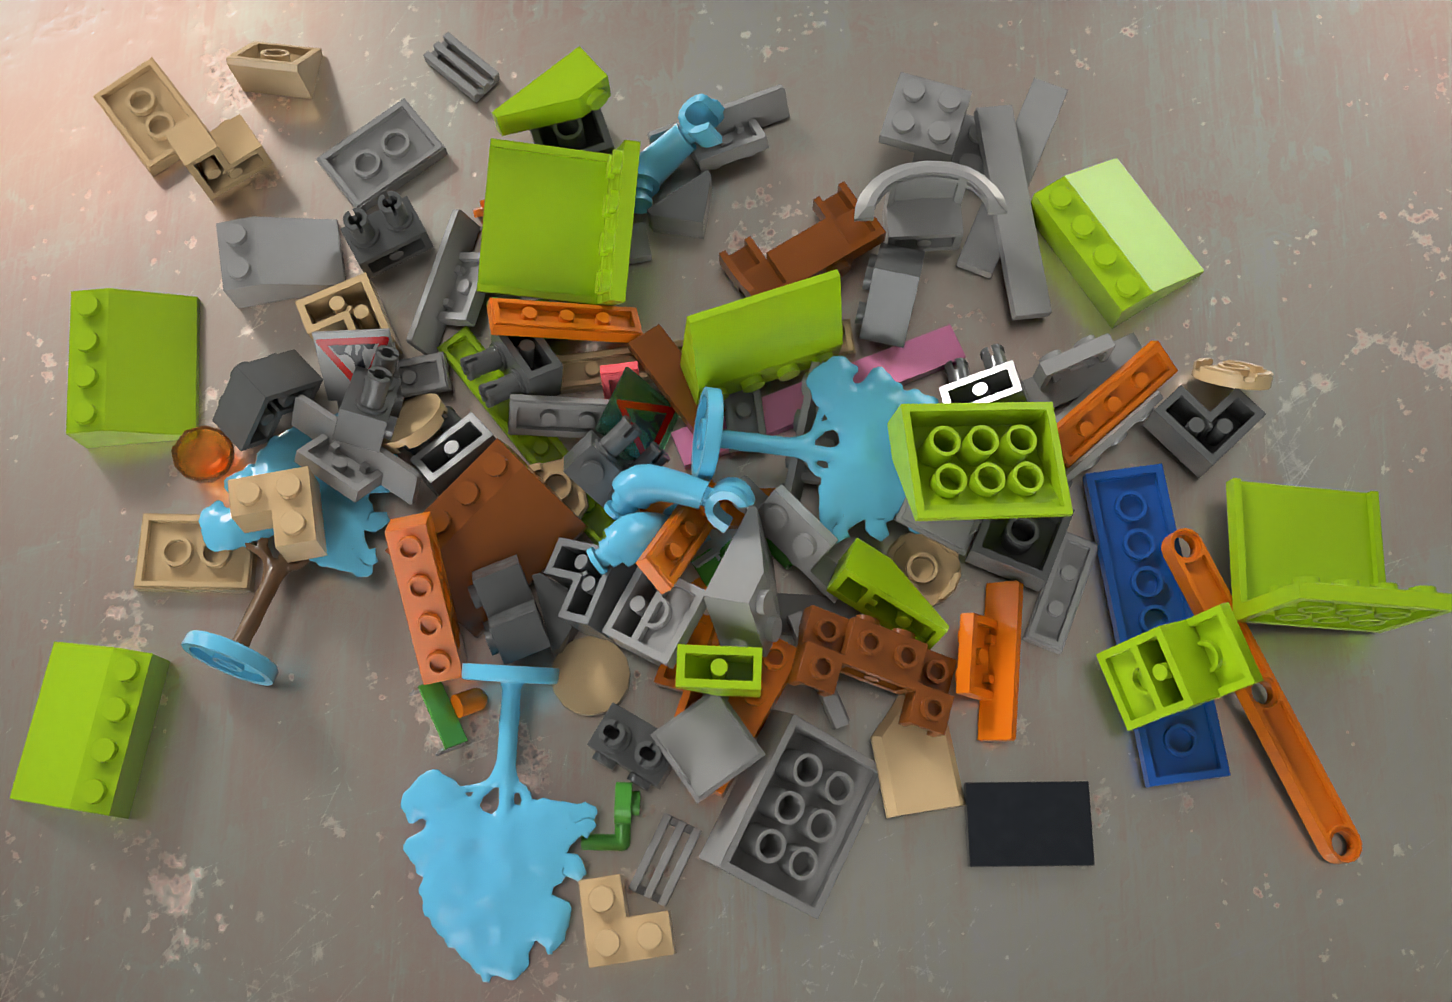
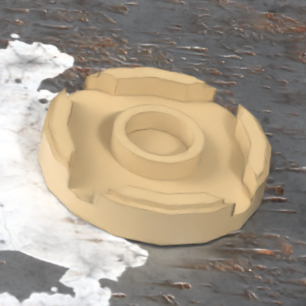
[1191,358,1274,391]
[381,393,448,454]
[886,532,961,607]
[552,636,631,716]

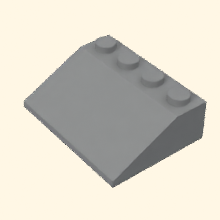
[699,709,880,919]

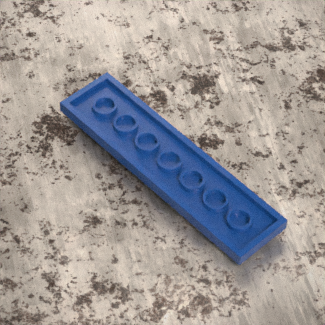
[1082,463,1231,788]

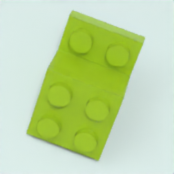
[1096,602,1264,731]

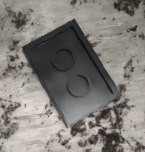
[964,781,1095,867]

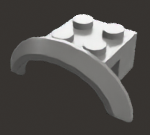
[854,160,1008,251]

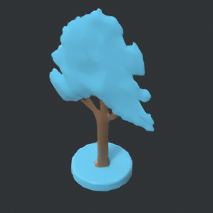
[181,412,398,686]

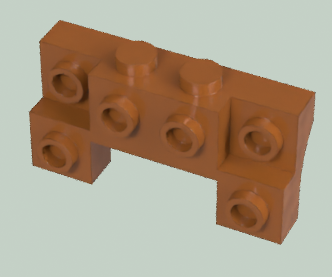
[719,181,886,298]
[787,605,957,737]

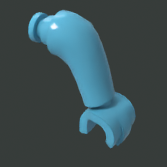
[634,94,725,214]
[604,464,756,533]
[586,504,711,575]

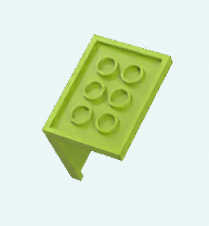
[476,138,641,306]
[1226,478,1452,633]

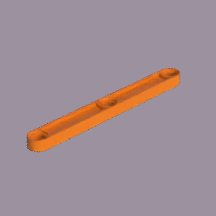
[1161,528,1362,864]

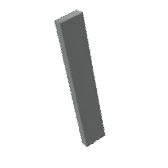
[956,78,1068,279]
[973,105,1052,320]

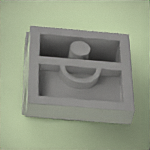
[879,72,985,191]
[601,567,707,669]

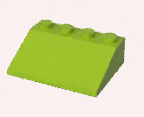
[1031,158,1204,329]
[680,269,843,405]
[66,288,200,448]
[887,402,1073,521]
[9,642,170,819]

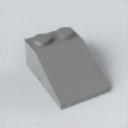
[216,216,346,309]
[703,506,782,657]

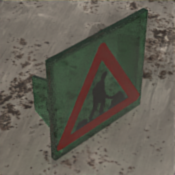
[595,367,679,460]

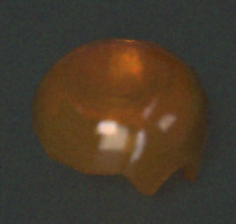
[171,425,235,484]

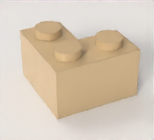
[163,114,273,201]
[295,272,403,355]
[228,466,327,563]
[578,874,677,968]

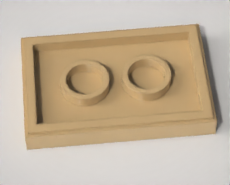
[93,57,210,177]
[133,513,258,593]

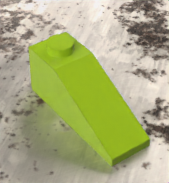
[492,46,611,136]
[826,538,949,650]

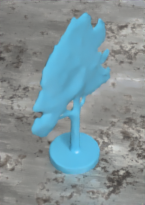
[691,356,939,544]
[401,663,598,982]

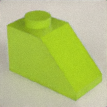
[675,644,762,698]

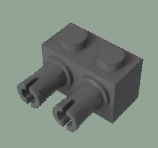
[340,191,434,279]
[460,335,563,408]
[939,344,1030,403]
[332,345,405,453]
[403,406,496,497]
[563,415,670,508]
[587,702,672,791]

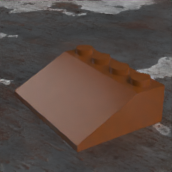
[385,438,588,638]

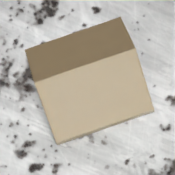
[226,41,322,99]

